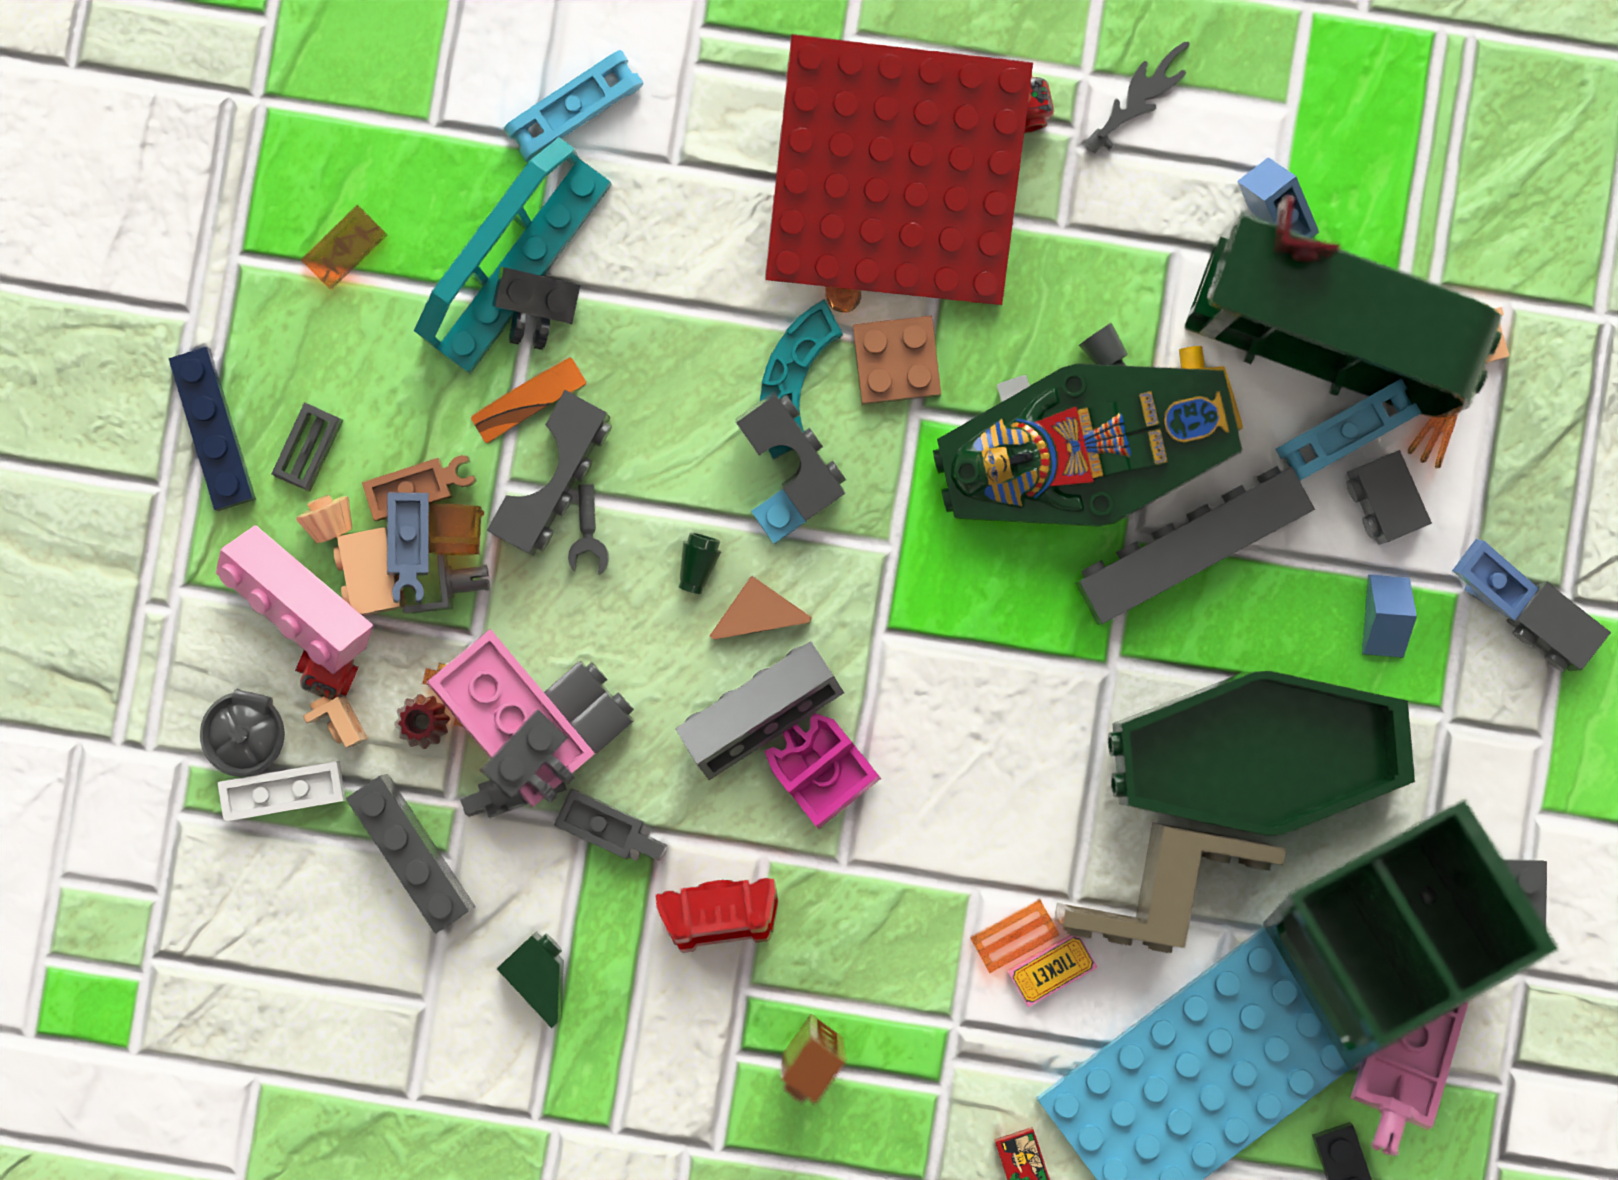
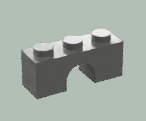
[736,391,846,521]

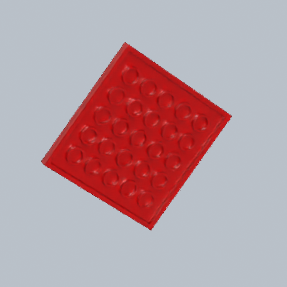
[764,34,1033,305]

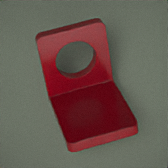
[1274,196,1340,262]

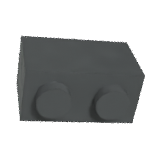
[1346,450,1432,545]
[1506,582,1611,672]

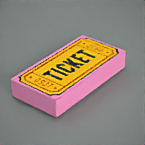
[1007,935,1098,1007]

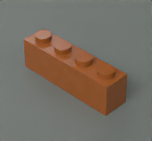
[781,1014,846,1104]

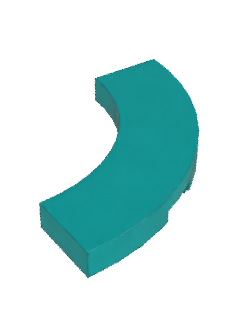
[760,299,843,460]

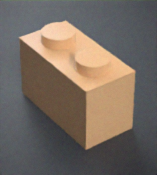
[334,527,406,616]

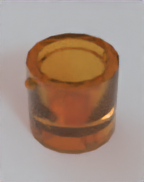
[429,504,484,556]

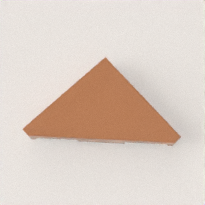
[710,576,812,640]

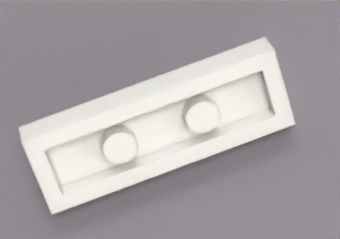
[217,761,346,822]

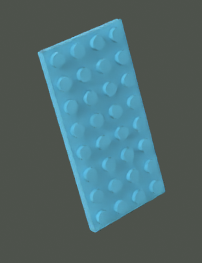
[1036,927,1359,1180]

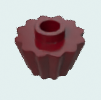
[394,694,450,749]

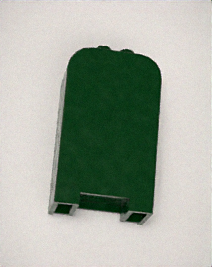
[1184,213,1502,418]

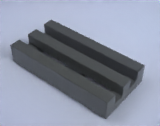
[271,402,343,492]

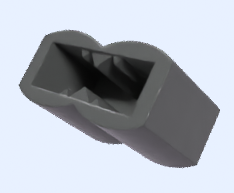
[544,661,634,754]

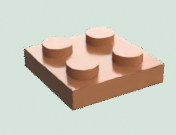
[853,315,941,405]

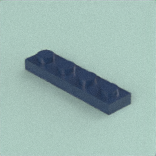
[168,347,256,511]

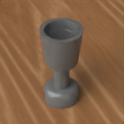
[1078,323,1128,366]

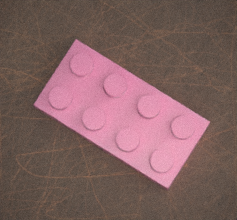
[426,629,595,807]

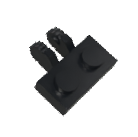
[492,266,581,350]

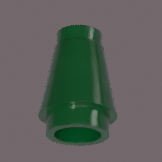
[678,532,721,594]

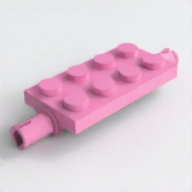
[1351,1001,1469,1156]

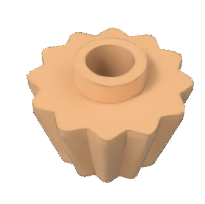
[296,495,352,543]

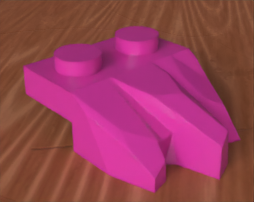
[764,713,881,829]

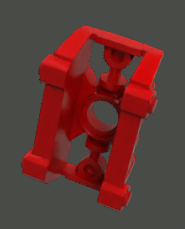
[655,878,778,953]

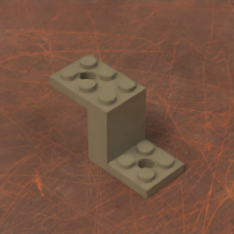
[1054,822,1286,953]

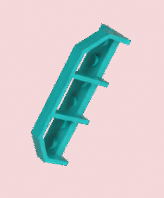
[414,137,612,374]

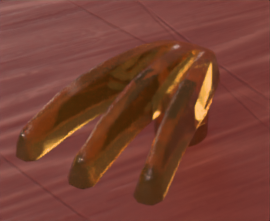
[1407,411,1461,469]

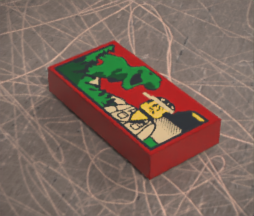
[994,1127,1050,1180]

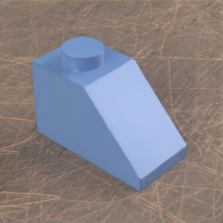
[1237,157,1319,238]

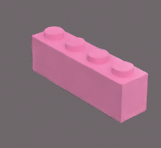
[216,525,374,674]

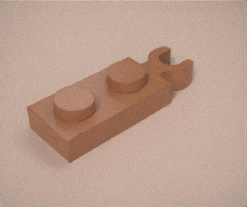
[362,455,477,522]

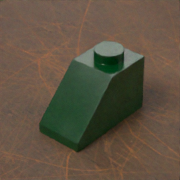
[496,931,564,1028]

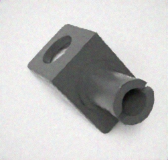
[402,553,490,614]

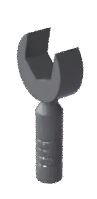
[568,484,609,575]

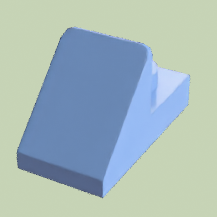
[1452,539,1539,620]

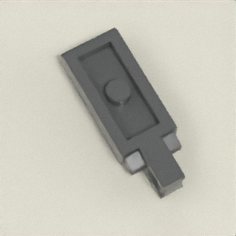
[554,788,667,861]

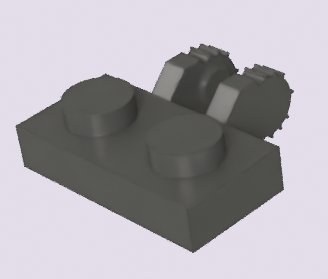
[480,710,575,803]

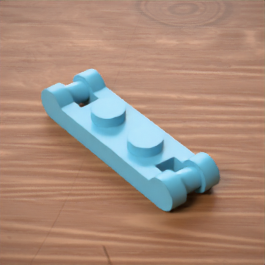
[504,50,644,162]
[1275,378,1421,481]

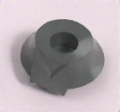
[200,688,285,777]

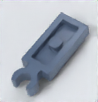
[387,492,429,603]

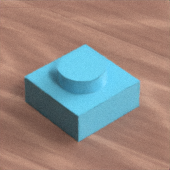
[751,489,807,544]

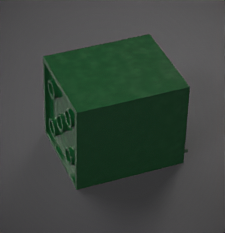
[1262,799,1560,1068]

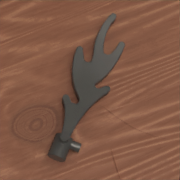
[1084,41,1189,154]

